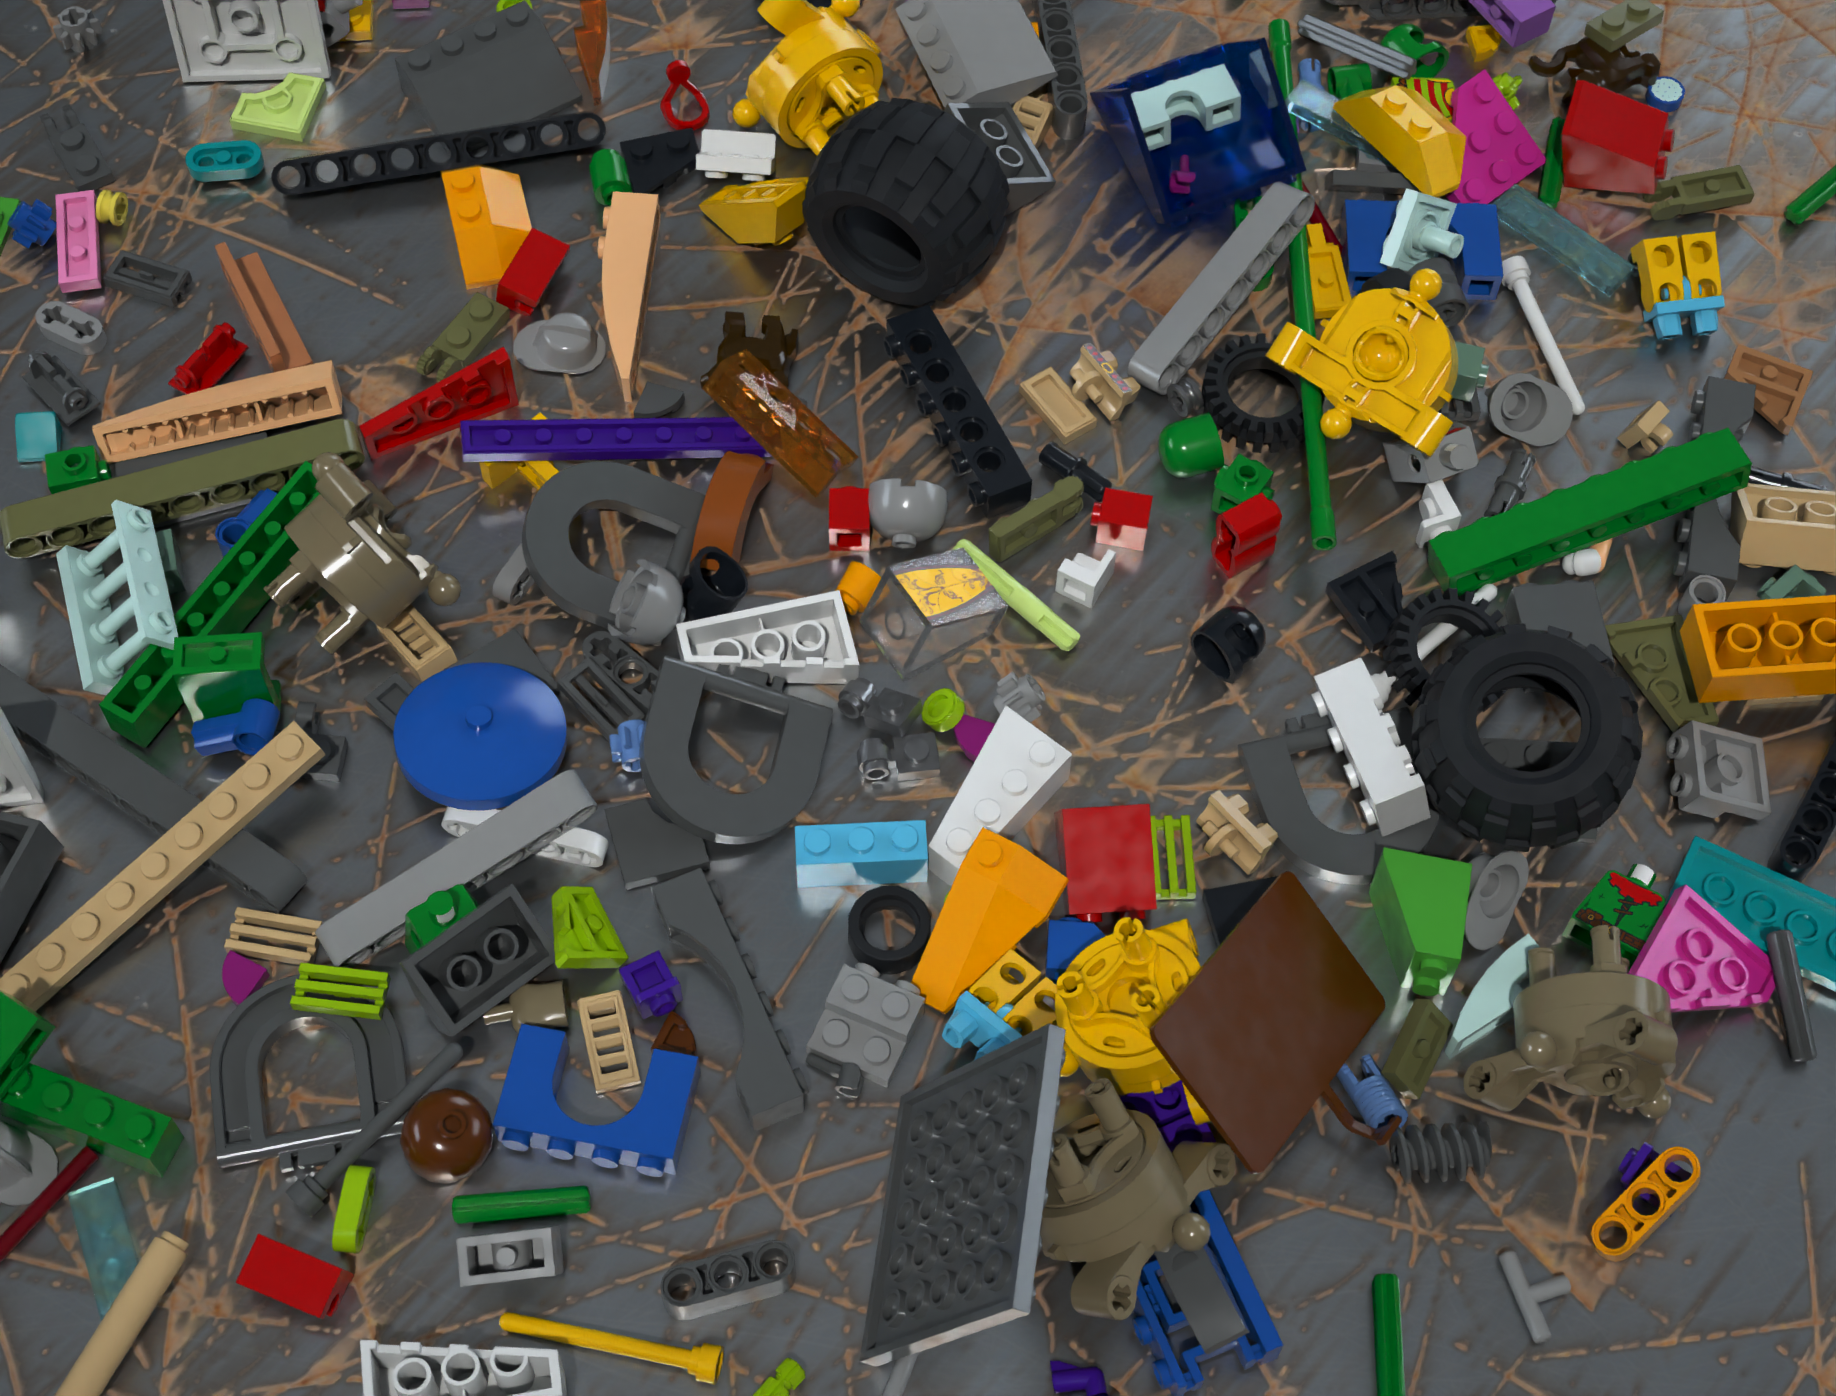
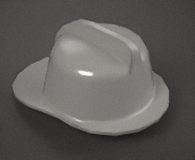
[513,313,606,374]
[1484,372,1573,446]
[1464,850,1529,950]
[0,1120,58,1206]

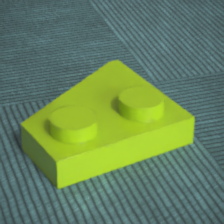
[551,886,629,969]

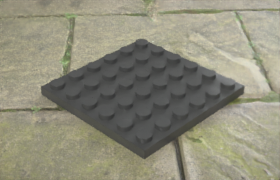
[859,1023,1066,1366]

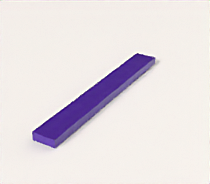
[460,417,784,462]

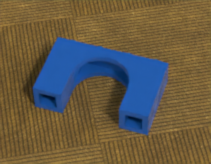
[1339,199,1503,300]
[492,1024,701,1177]

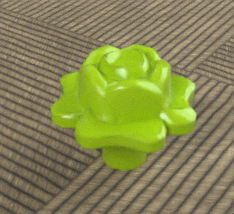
[1492,72,1523,110]

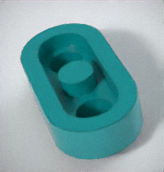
[185,140,264,182]

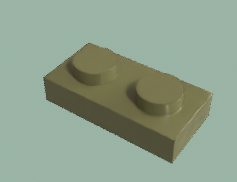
[1584,0,1664,53]
[1381,999,1453,1099]

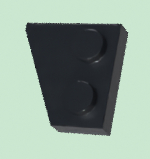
[620,128,699,194]
[1325,551,1404,653]

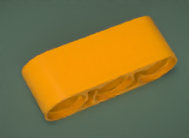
[1591,1146,1701,1262]

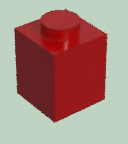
[829,486,870,551]
[1090,487,1153,551]

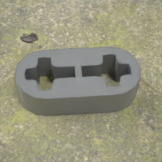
[35,301,107,355]
[493,542,535,605]

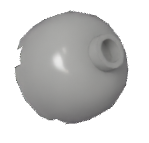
[868,478,948,549]
[608,559,686,645]

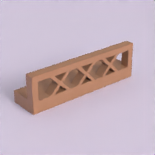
[214,242,313,373]

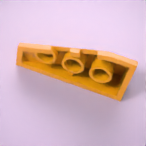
[911,827,1069,1014]

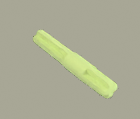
[951,539,1080,652]

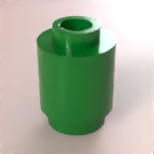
[589,149,632,206]

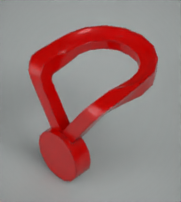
[660,60,710,131]

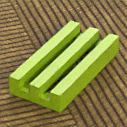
[1151,815,1196,900]
[290,962,391,1020]

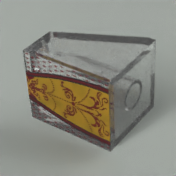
[859,547,1008,681]

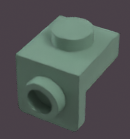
[1756,564,1827,600]

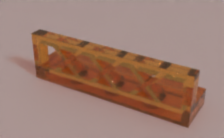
[702,349,859,498]

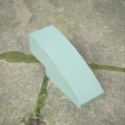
[1444,933,1540,1059]

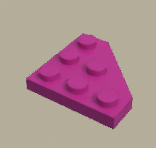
[1445,69,1546,204]
[1628,884,1776,1013]

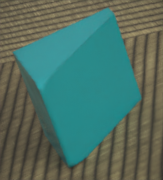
[15,411,62,463]

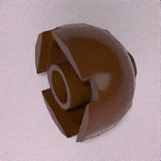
[400,1088,494,1184]

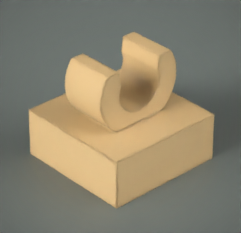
[1617,400,1673,453]

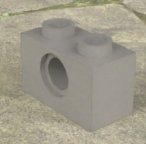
[456,1225,564,1287]

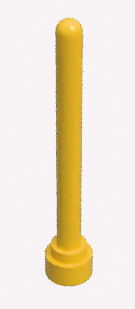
[499,1312,724,1385]

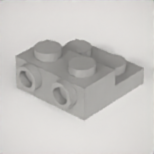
[1666,720,1771,821]
[806,963,925,1088]

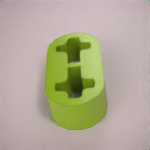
[332,1165,376,1254]

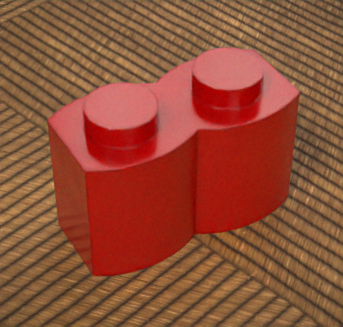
[1211,492,1282,579]

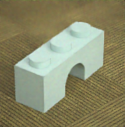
[1119,64,1241,155]

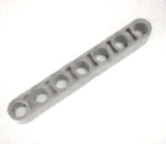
[1127,181,1315,395]
[315,769,598,968]

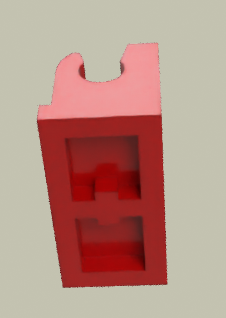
[496,227,570,316]
[235,1234,354,1319]

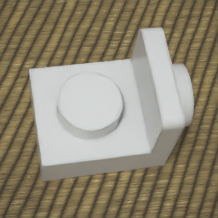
[1416,479,1462,548]

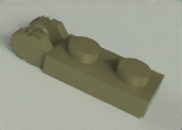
[1642,165,1755,221]
[416,292,510,382]
[989,475,1084,563]

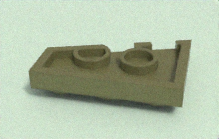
[1605,614,1719,733]

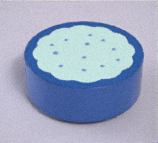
[1645,76,1685,112]

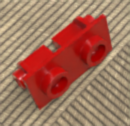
[168,322,249,394]

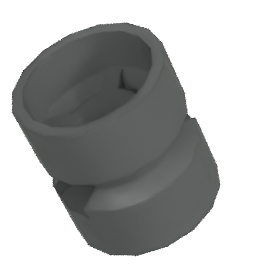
[1407,257,1470,328]

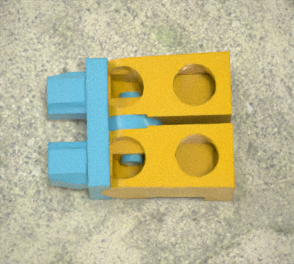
[1630,231,1725,341]
[942,949,1058,1060]

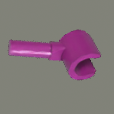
[1169,155,1196,194]

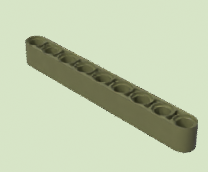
[0,419,365,559]

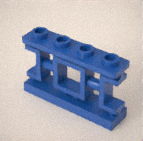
[1132,1189,1283,1396]

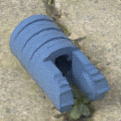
[1336,1054,1408,1129]

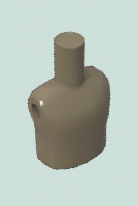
[483,980,569,1034]

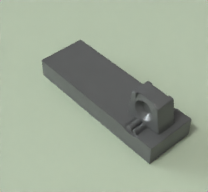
[1325,169,1422,195]

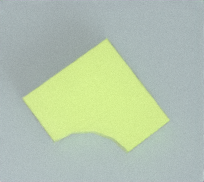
[229,72,326,142]

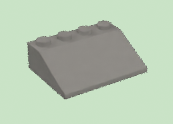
[895,0,1058,108]

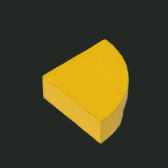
[1465,24,1502,62]

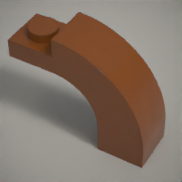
[690,451,774,571]

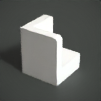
[1055,549,1116,609]

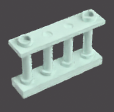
[56,500,178,696]

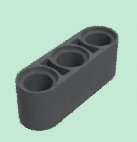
[660,1240,796,1321]

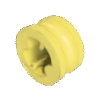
[96,189,128,226]

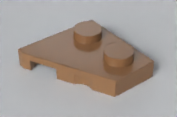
[1724,344,1813,436]

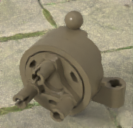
[263,452,461,654]
[1463,925,1678,1119]
[1040,1078,1236,1320]

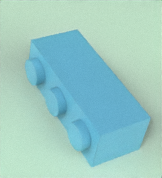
[795,820,928,888]

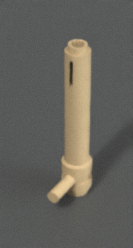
[54,1231,189,1396]

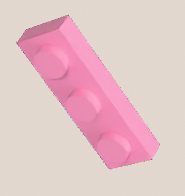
[55,190,101,293]

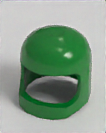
[1380,24,1449,78]
[1158,412,1224,479]

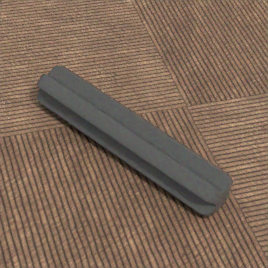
[1766,930,1817,1062]

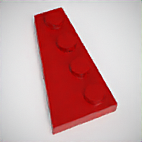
[359,346,519,460]

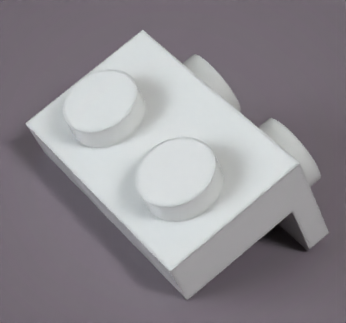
[696,129,777,181]

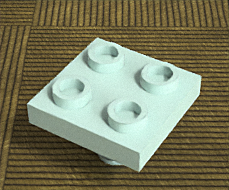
[1380,188,1464,271]

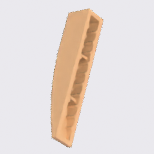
[598,191,661,402]
[92,360,342,464]

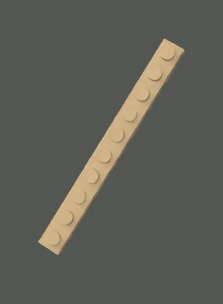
[0,721,326,1011]

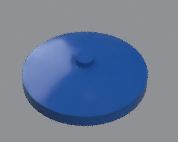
[393,662,567,811]

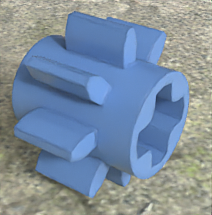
[609,720,645,772]

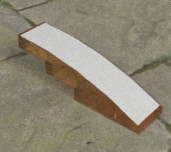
[573,0,611,106]

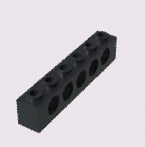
[883,304,1032,519]

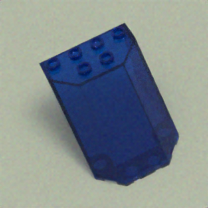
[1090,37,1307,228]

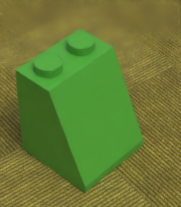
[1369,847,1472,996]

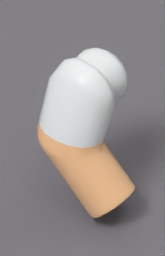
[1562,538,1613,576]

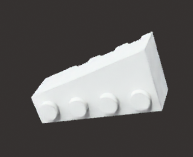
[676,590,860,684]
[1311,657,1431,837]
[928,705,1072,887]
[360,1339,567,1396]

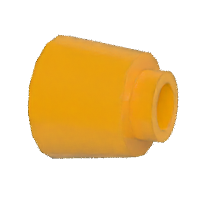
[835,561,888,615]

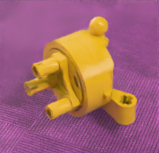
[732,0,883,156]
[1265,268,1458,458]
[1055,917,1211,1125]

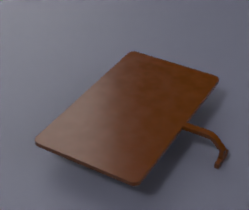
[1150,871,1402,1175]

